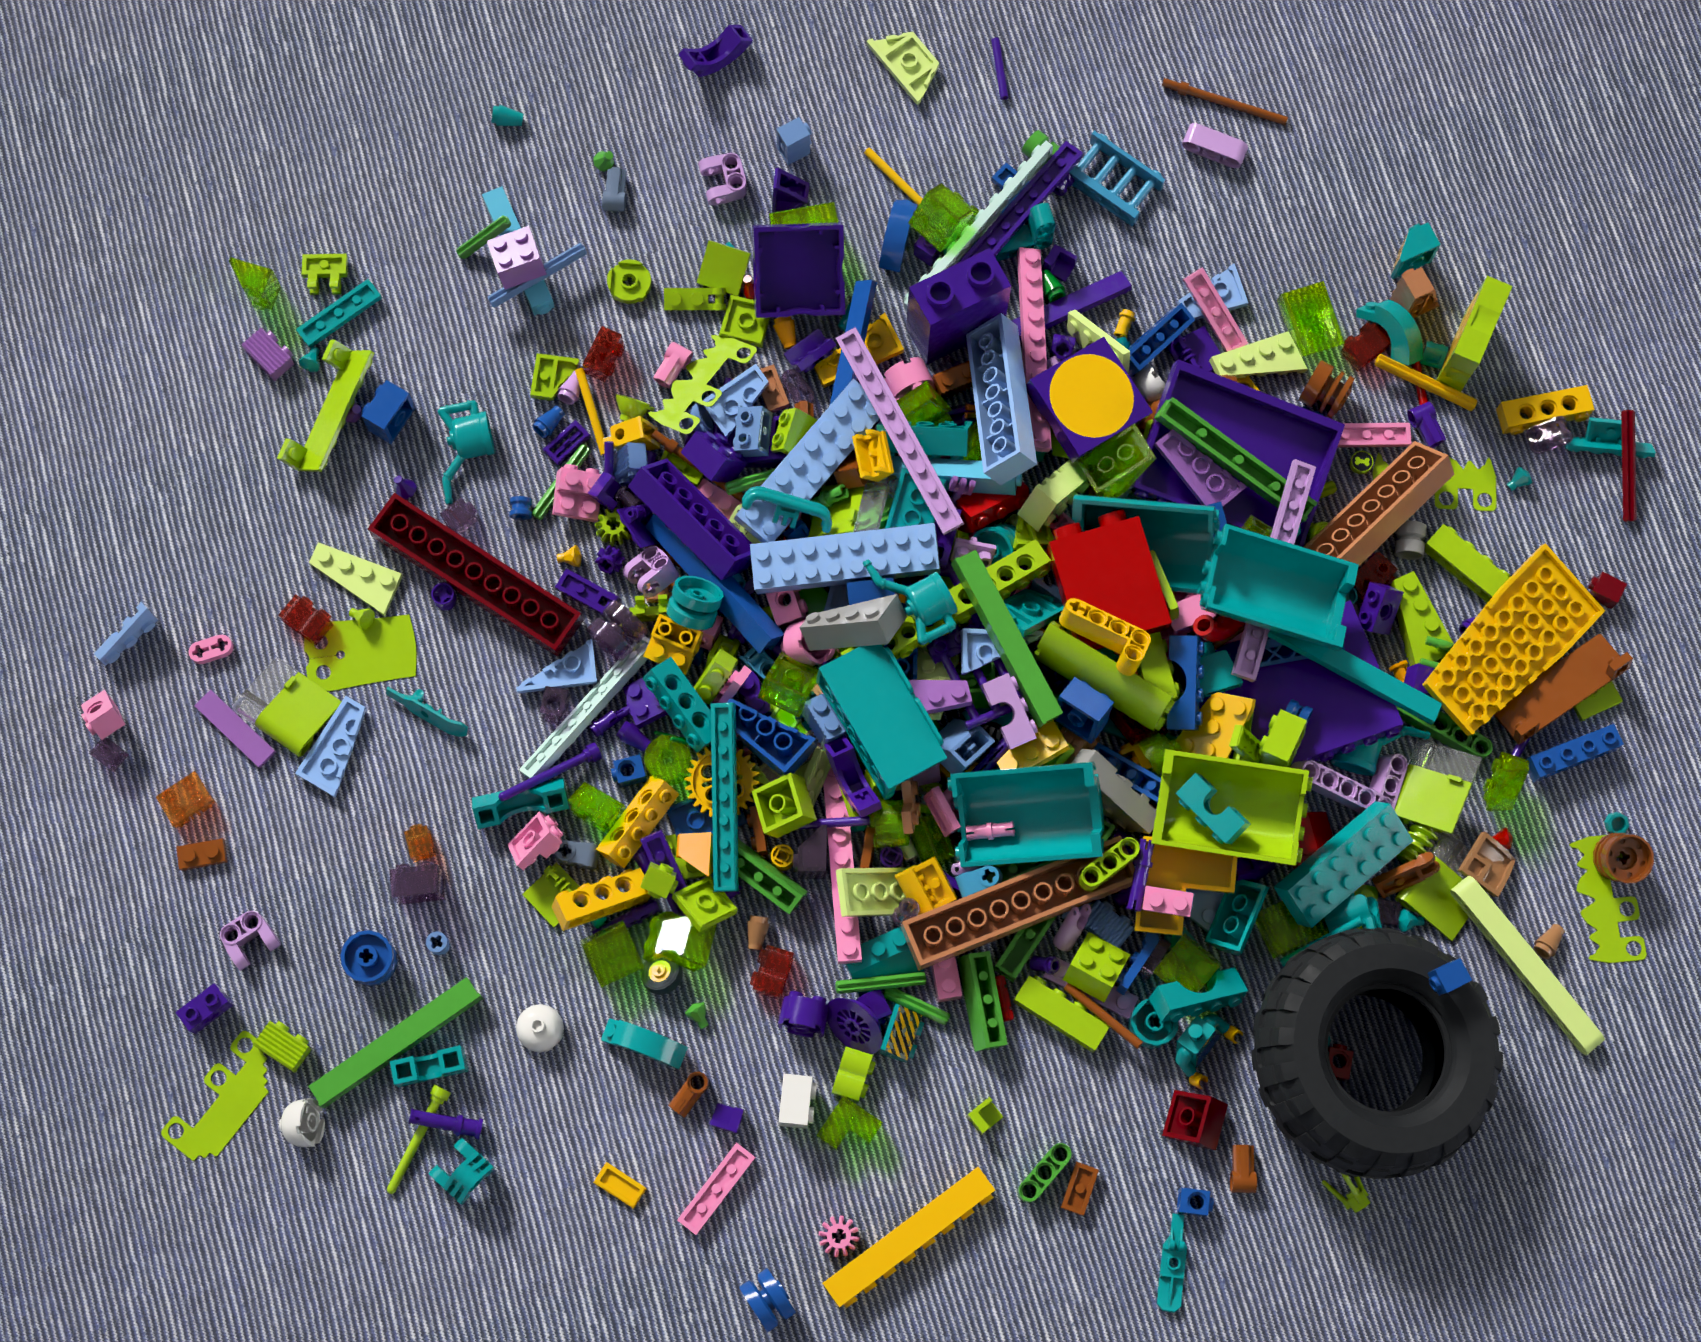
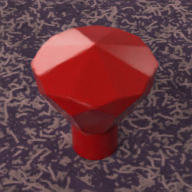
[743,275,754,299]
[1491,827,1513,849]

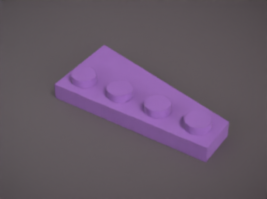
[1154,429,1247,506]
[909,680,972,714]

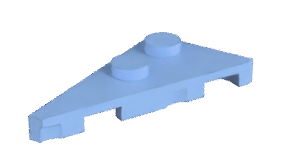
[961,628,1043,675]
[516,639,598,694]

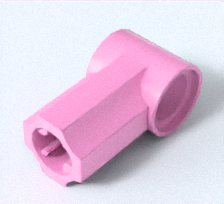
[653,342,693,389]

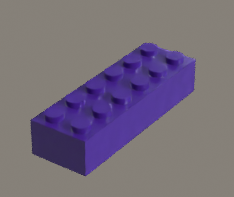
[628,458,752,580]

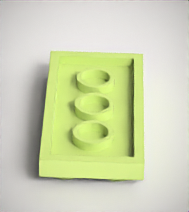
[836,867,915,917]

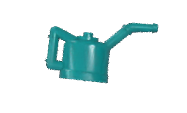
[438,400,495,505]
[863,559,958,645]
[1330,726,1431,776]

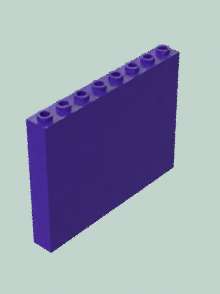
[1129,360,1345,547]
[1177,600,1403,769]

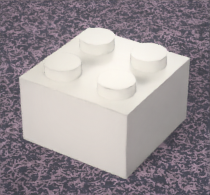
[779,1074,817,1129]

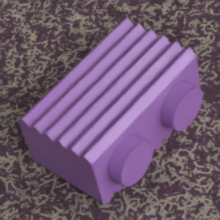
[242,328,294,382]

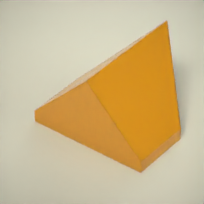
[676,832,713,877]

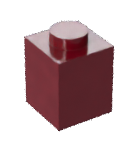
[1587,571,1627,609]

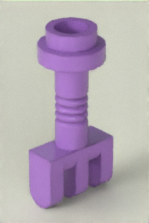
[949,475,976,509]

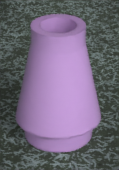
[558,371,581,405]

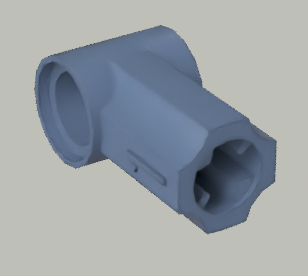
[602,167,627,212]

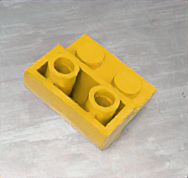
[643,614,703,675]
[895,856,957,916]

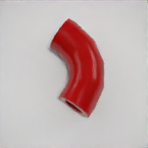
[1193,615,1246,642]

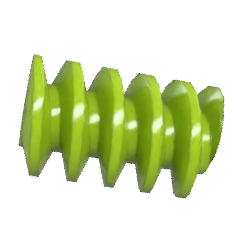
[1396,823,1442,864]

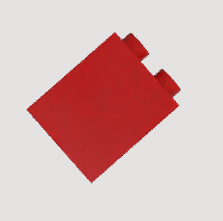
[1047,510,1172,650]

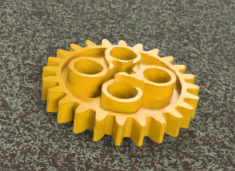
[684,747,761,817]

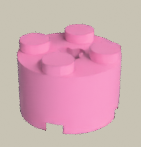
[884,357,936,407]
[780,620,836,668]

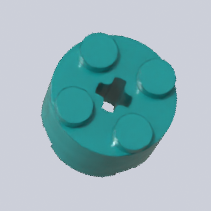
[1128,999,1179,1049]

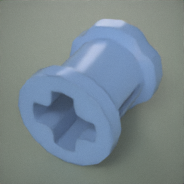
[426,931,450,956]

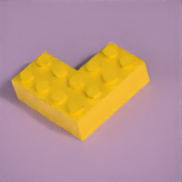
[1135,836,1238,936]

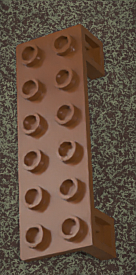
[1494,634,1633,745]

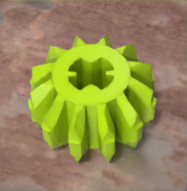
[595,507,631,547]

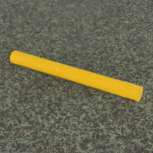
[864,147,930,212]
[575,368,605,456]

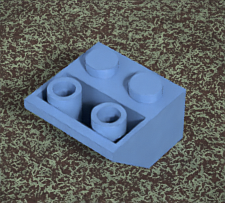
[939,718,995,773]

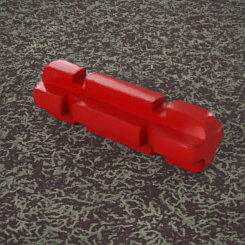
[995,975,1014,1022]

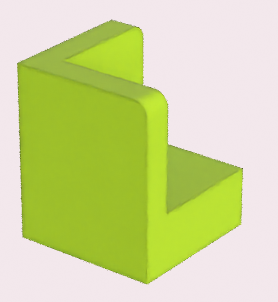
[966,1097,1003,1135]

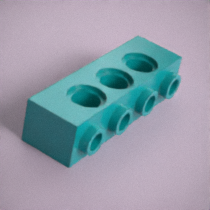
[642,657,711,753]

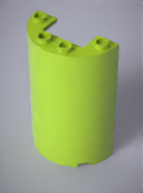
[1033,621,1183,731]
[1151,749,1313,866]

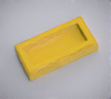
[593,1162,647,1209]

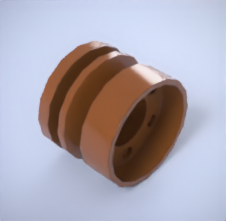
[1298,360,1355,419]
[1593,833,1654,883]

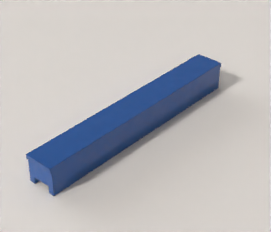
[645,514,784,654]

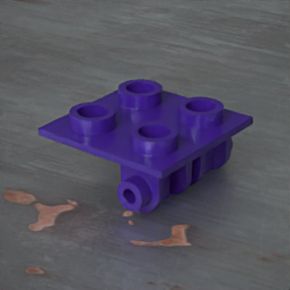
[1166,326,1221,371]
[616,504,660,548]

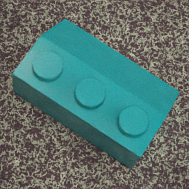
[1205,880,1269,956]
[844,926,924,997]

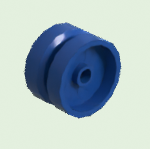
[340,930,398,986]
[739,1268,796,1332]

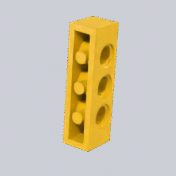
[1496,385,1595,435]
[596,776,679,868]
[552,868,650,931]

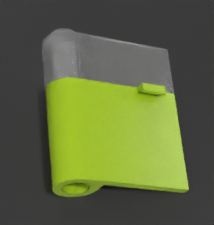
[808,475,899,537]
[232,657,342,757]
[1394,738,1482,835]
[1395,832,1486,941]

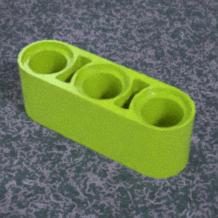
[1079,837,1140,891]

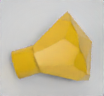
[557,545,582,567]

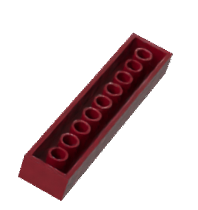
[368,493,584,657]

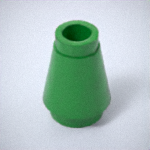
[1042,270,1065,303]

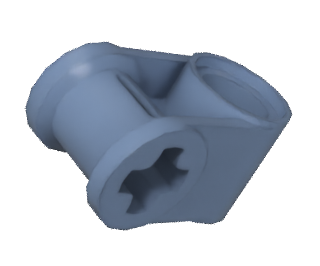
[555,840,599,870]

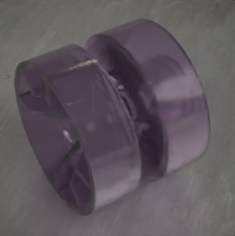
[586,600,648,661]

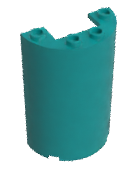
[1072,495,1220,593]
[1197,524,1359,651]
[947,762,1104,867]

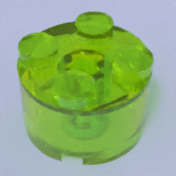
[644,735,692,786]
[870,799,910,848]

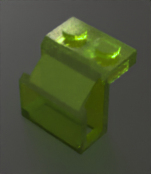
[642,911,717,972]

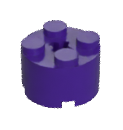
[777,991,829,1038]

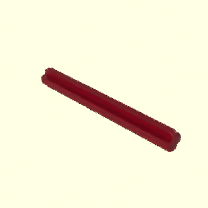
[1621,410,1637,522]

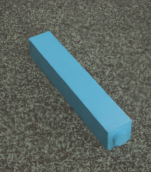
[482,186,554,316]
[880,456,1022,495]

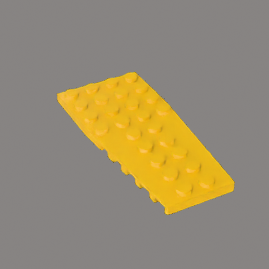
[1422,543,1605,736]

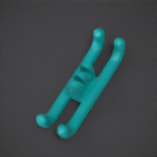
[742,486,832,533]

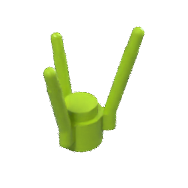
[1322,1173,1371,1213]

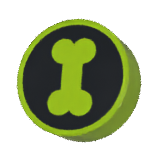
[1350,451,1373,474]

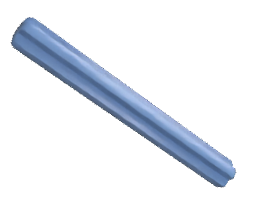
[488,243,587,308]

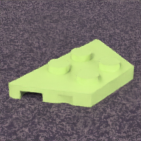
[866,32,939,105]

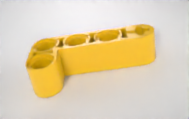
[1059,598,1151,676]

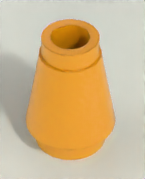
[773,316,796,350]

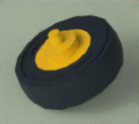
[641,952,683,995]

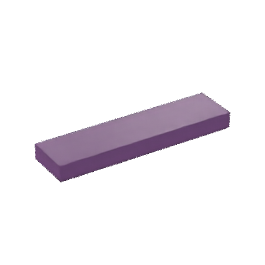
[194,690,276,768]

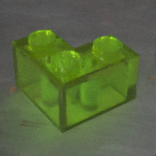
[816,1095,883,1151]

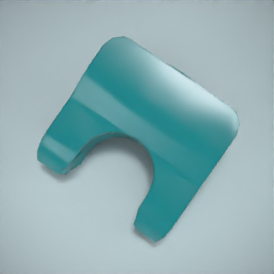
[1324,894,1382,932]

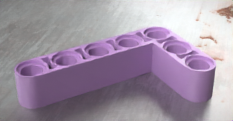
[1290,754,1408,813]

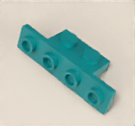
[1562,417,1656,458]

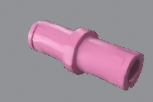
[966,821,1015,841]

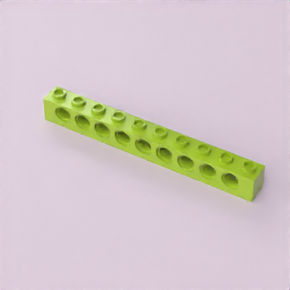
[840,539,1051,660]

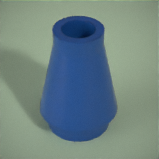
[532,406,565,438]

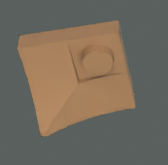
[1457,832,1516,897]

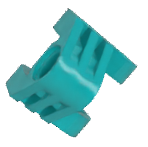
[428,1137,495,1205]

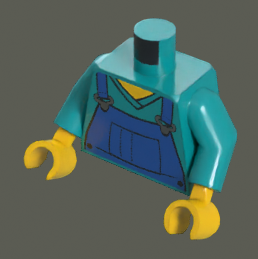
[1175,1013,1243,1089]

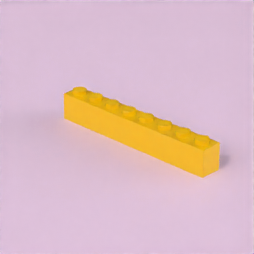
[822,1167,995,1309]

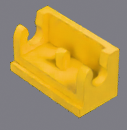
[852,429,894,482]

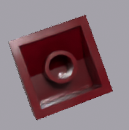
[1162,1090,1228,1151]

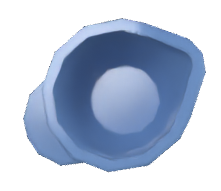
[681,402,714,434]

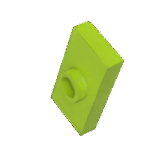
[1229,725,1261,763]

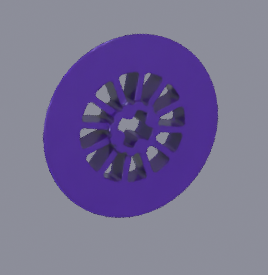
[827,998,882,1054]

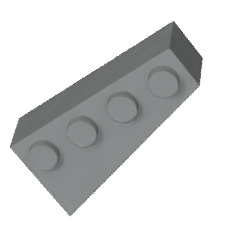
[799,594,907,651]
[1072,749,1157,834]

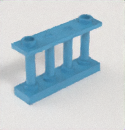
[1069,130,1165,227]

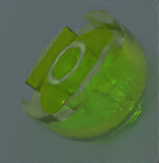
[1138,734,1182,777]

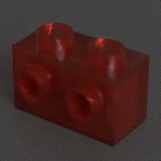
[582,326,625,382]
[1354,551,1398,605]

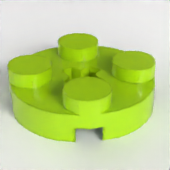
[607,259,652,304]

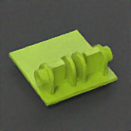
[522,862,580,928]

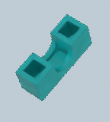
[1176,773,1251,845]
[390,1045,469,1088]

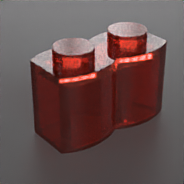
[1340,322,1391,372]
[278,594,333,646]
[750,945,795,1000]

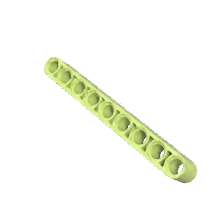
[1450,876,1605,1056]

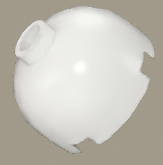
[1133,363,1166,406]
[516,1004,564,1053]
[279,1098,325,1147]

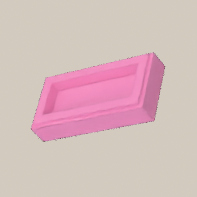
[923,786,961,837]

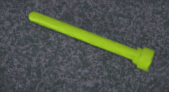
[387,1084,451,1194]

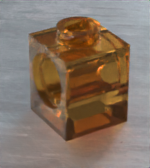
[404,824,436,862]

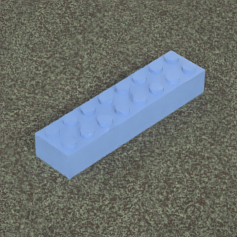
[966,313,1037,485]
[734,378,880,543]
[750,523,941,594]

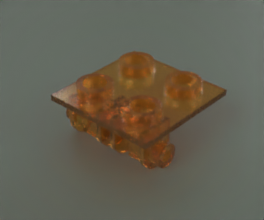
[156,771,216,828]

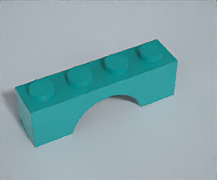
[472,777,569,829]
[1149,967,1248,1022]

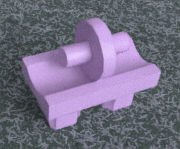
[950,537,996,568]

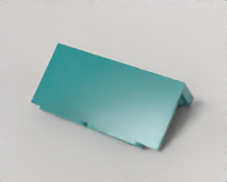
[816,644,947,800]

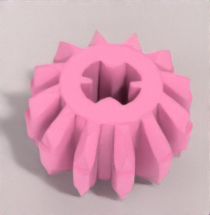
[819,1216,859,1258]

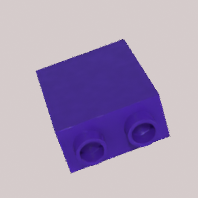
[906,248,1011,365]

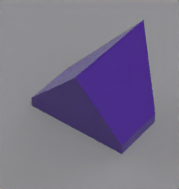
[772,167,810,221]

